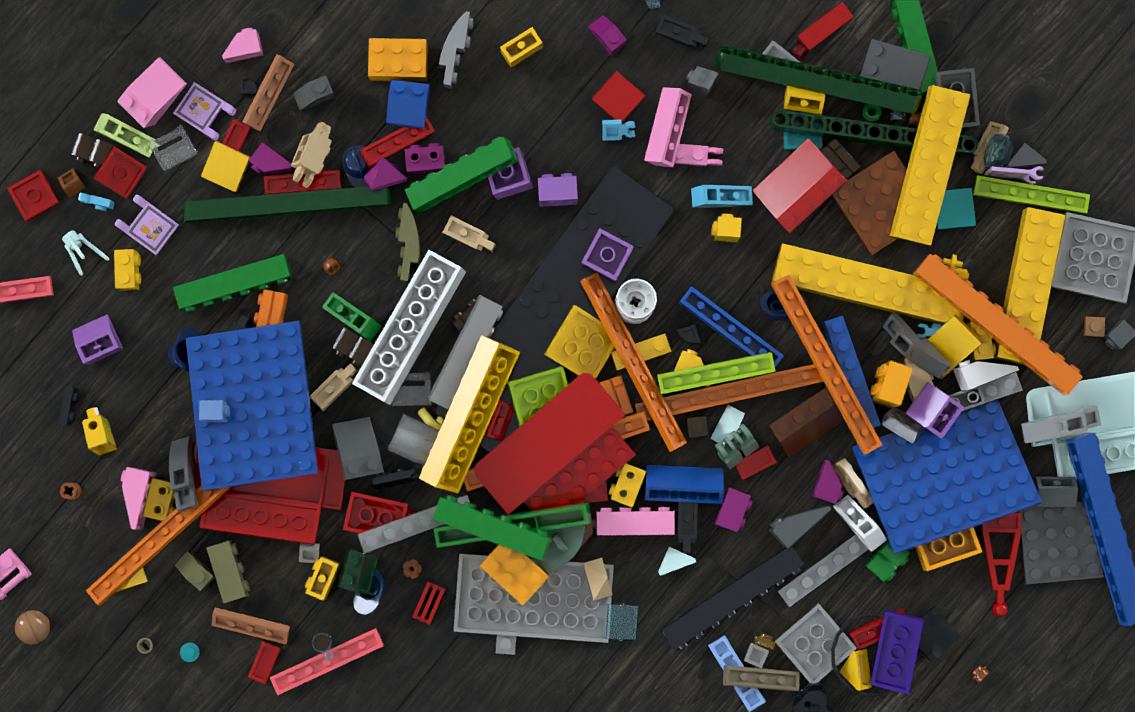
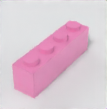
[644,87,692,167]
[596,507,675,535]

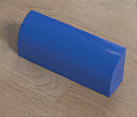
[645,465,724,504]

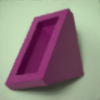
[364,157,407,191]

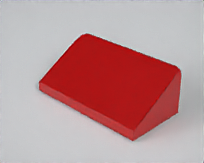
[484,399,514,441]

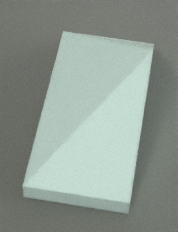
[710,405,745,444]
[658,547,696,576]

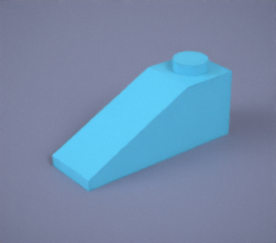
[691,185,753,208]

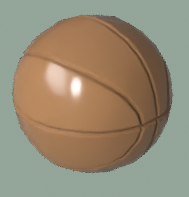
[15,610,50,645]

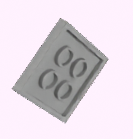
[775,603,857,684]

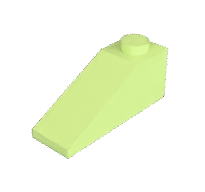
[94,113,158,158]

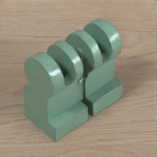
[715,424,759,469]

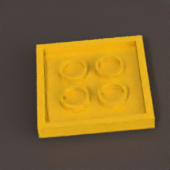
[544,305,614,379]

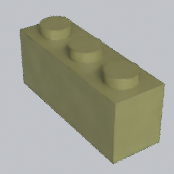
[207,540,250,603]

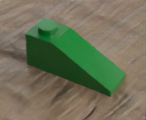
[322,292,382,342]

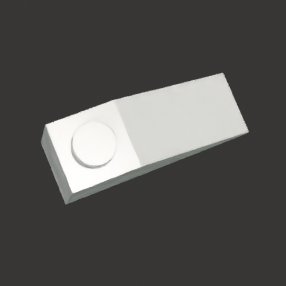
[953,360,1019,391]
[833,495,887,552]

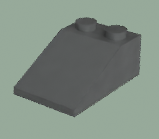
[860,39,931,90]
[935,68,980,128]
[332,417,384,481]
[769,506,831,548]

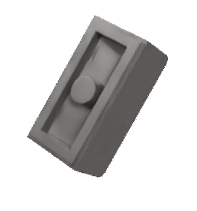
[881,407,925,444]

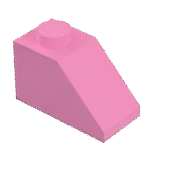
[222,28,263,63]

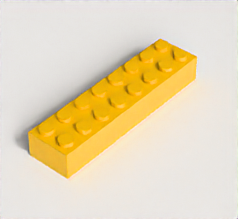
[890,85,970,245]
[993,207,1065,365]
[419,336,520,493]

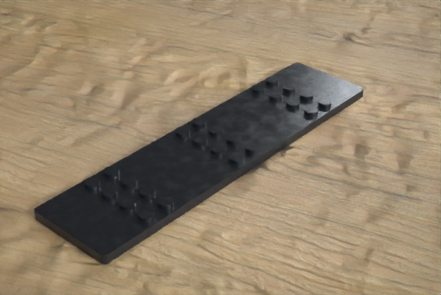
[436,167,674,452]

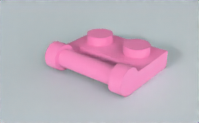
[0,548,32,600]

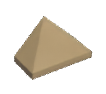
[583,558,613,601]

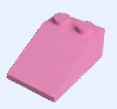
[117,57,187,128]
[121,467,157,530]

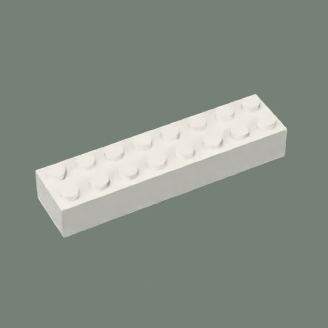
[352,250,466,405]

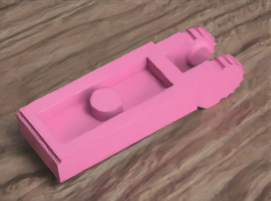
[674,144,723,166]

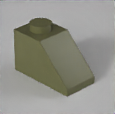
[175,551,215,591]

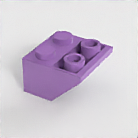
[72,314,123,365]
[905,382,965,439]

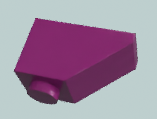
[588,15,627,56]
[248,143,295,175]
[812,460,843,504]

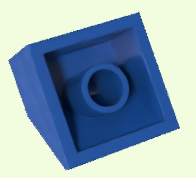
[386,80,430,129]

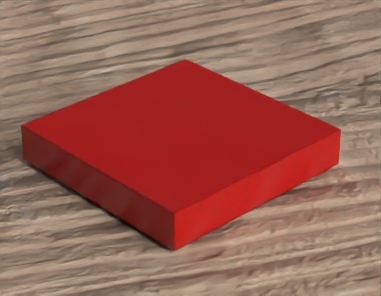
[592,71,645,122]
[93,146,147,199]
[7,170,60,222]

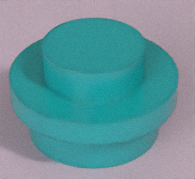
[180,643,200,662]

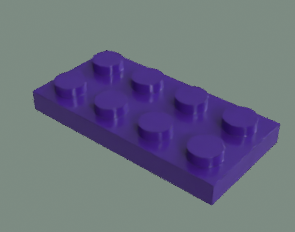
[870,610,925,695]

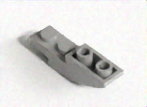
[439,11,474,89]
[948,372,1023,411]
[1021,406,1101,443]

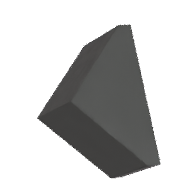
[1004,143,1047,169]

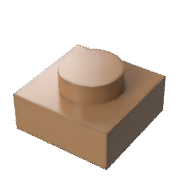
[1084,317,1105,337]

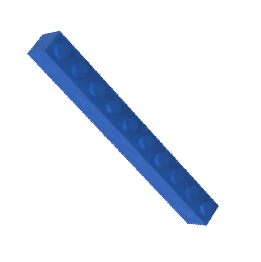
[1066,433,1135,626]

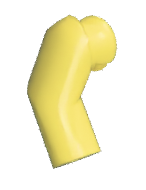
[418,408,444,430]

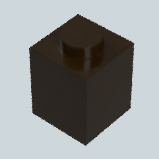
[686,416,708,438]

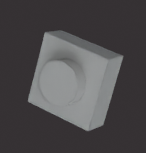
[299,543,320,563]
[496,635,516,655]
[743,643,769,669]

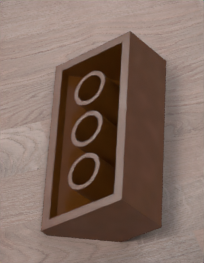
[767,386,845,458]

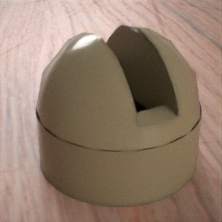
[137,638,153,654]

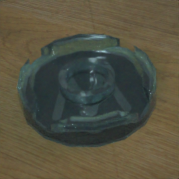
[983,133,1013,169]

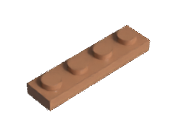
[242,54,294,131]
[212,607,290,644]

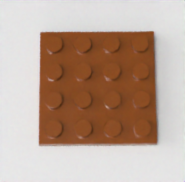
[832,151,907,256]

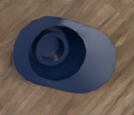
[342,145,373,188]
[760,291,807,321]
[168,327,201,370]
[353,568,387,614]

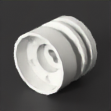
[614,279,657,324]

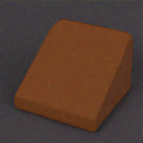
[58,168,85,197]

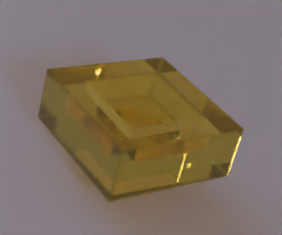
[753,633,776,649]

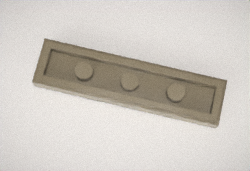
[723,665,800,692]

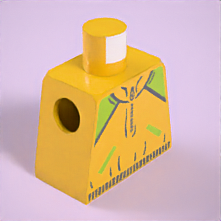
[82,407,117,455]

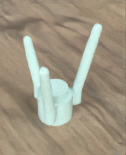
[62,230,109,276]

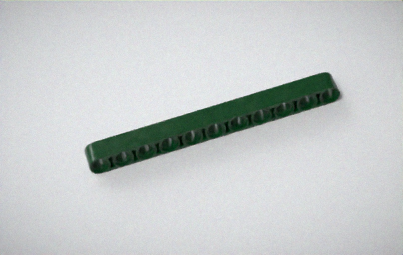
[715,46,923,113]
[769,110,978,157]
[183,186,391,223]

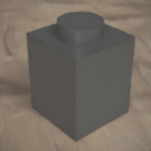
[1103,320,1135,351]

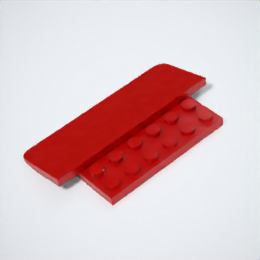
[474,373,636,515]
[193,439,346,545]

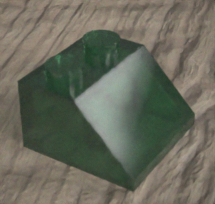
[336,547,378,594]

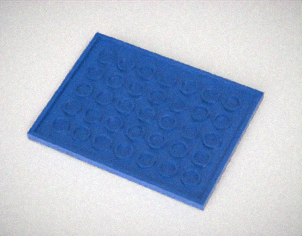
[186,321,318,491]
[852,399,1042,555]

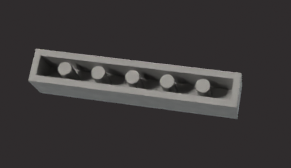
[428,295,503,410]

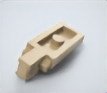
[971,122,1009,174]
[442,216,496,252]
[310,363,358,411]
[832,458,873,509]

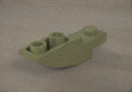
[395,203,420,283]

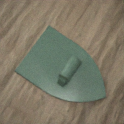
[539,525,585,575]

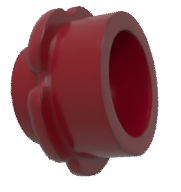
[792,44,808,62]

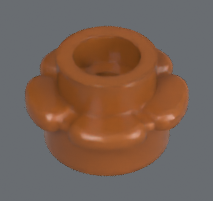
[403,559,422,579]
[972,665,990,683]

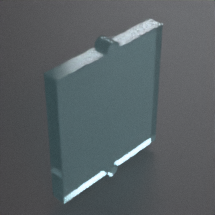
[605,603,638,641]

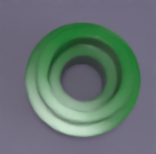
[862,104,882,122]

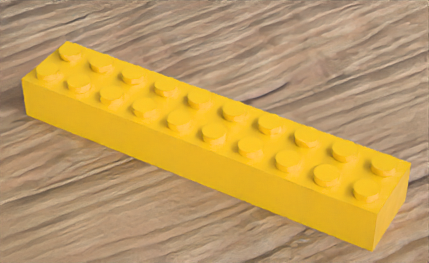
[772,244,964,325]

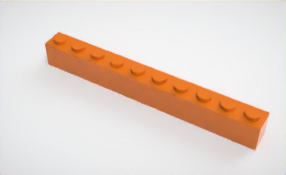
[913,254,1083,396]

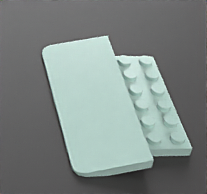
[1026,372,1135,479]

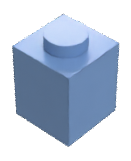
[199,400,230,423]

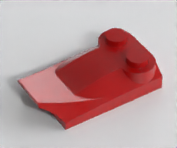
[343,492,415,542]

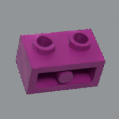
[405,143,445,175]
[715,488,752,532]

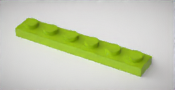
[973,175,1090,214]
[657,352,776,394]

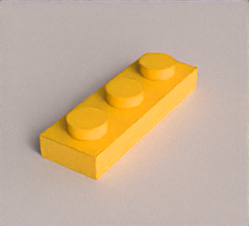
[611,334,671,371]

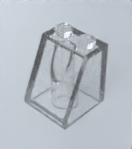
[388,414,440,466]

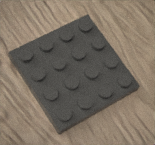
[1017,501,1103,584]

